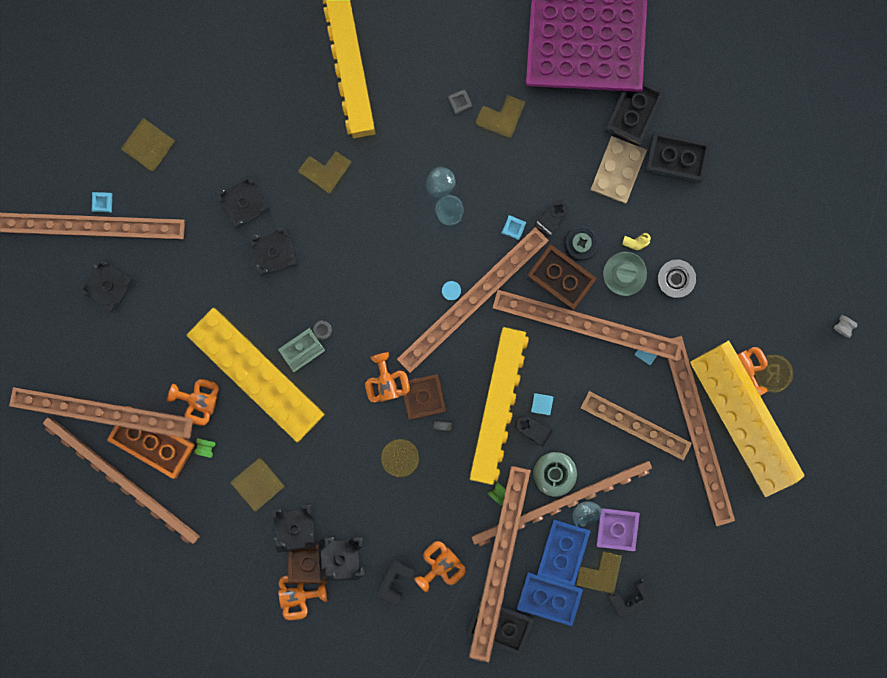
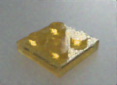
[121,118,175,172]
[231,457,285,512]

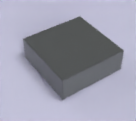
[448,89,473,115]

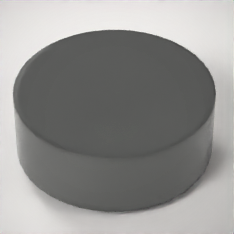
[313,320,332,340]
[433,421,453,431]

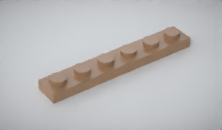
[580,391,692,460]

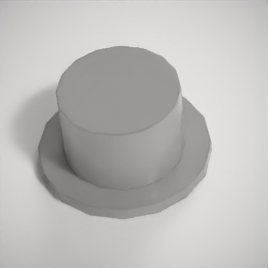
[658,260,696,298]

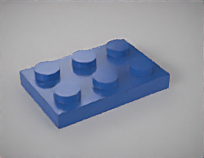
[537,519,590,586]
[517,572,583,626]

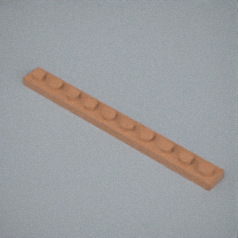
[0,213,185,239]
[397,227,549,373]
[493,290,683,361]
[667,336,735,526]
[9,387,193,439]
[43,417,200,544]
[472,461,652,546]
[469,466,531,662]

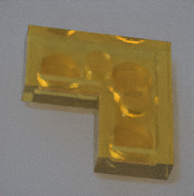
[476,95,525,138]
[298,151,352,194]
[576,551,622,594]

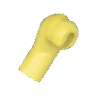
[622,233,651,251]

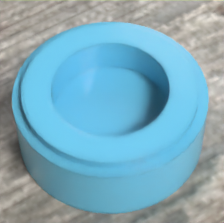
[442,281,461,301]

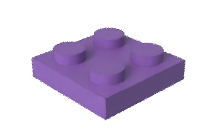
[596,508,640,551]

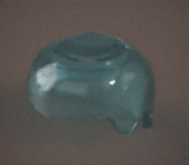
[426,167,456,198]
[435,195,464,226]
[573,501,601,527]

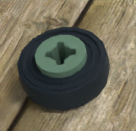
[564,226,599,261]

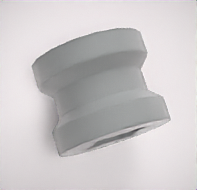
[833,315,858,338]

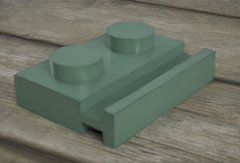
[278,328,326,372]

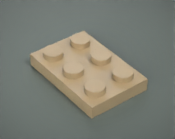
[591,136,647,204]

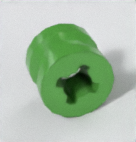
[194,438,216,458]
[487,482,506,506]

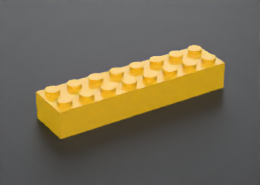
[323,0,375,139]
[186,308,325,442]
[470,327,529,484]
[690,341,805,497]

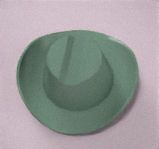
[603,252,647,296]
[533,452,577,497]

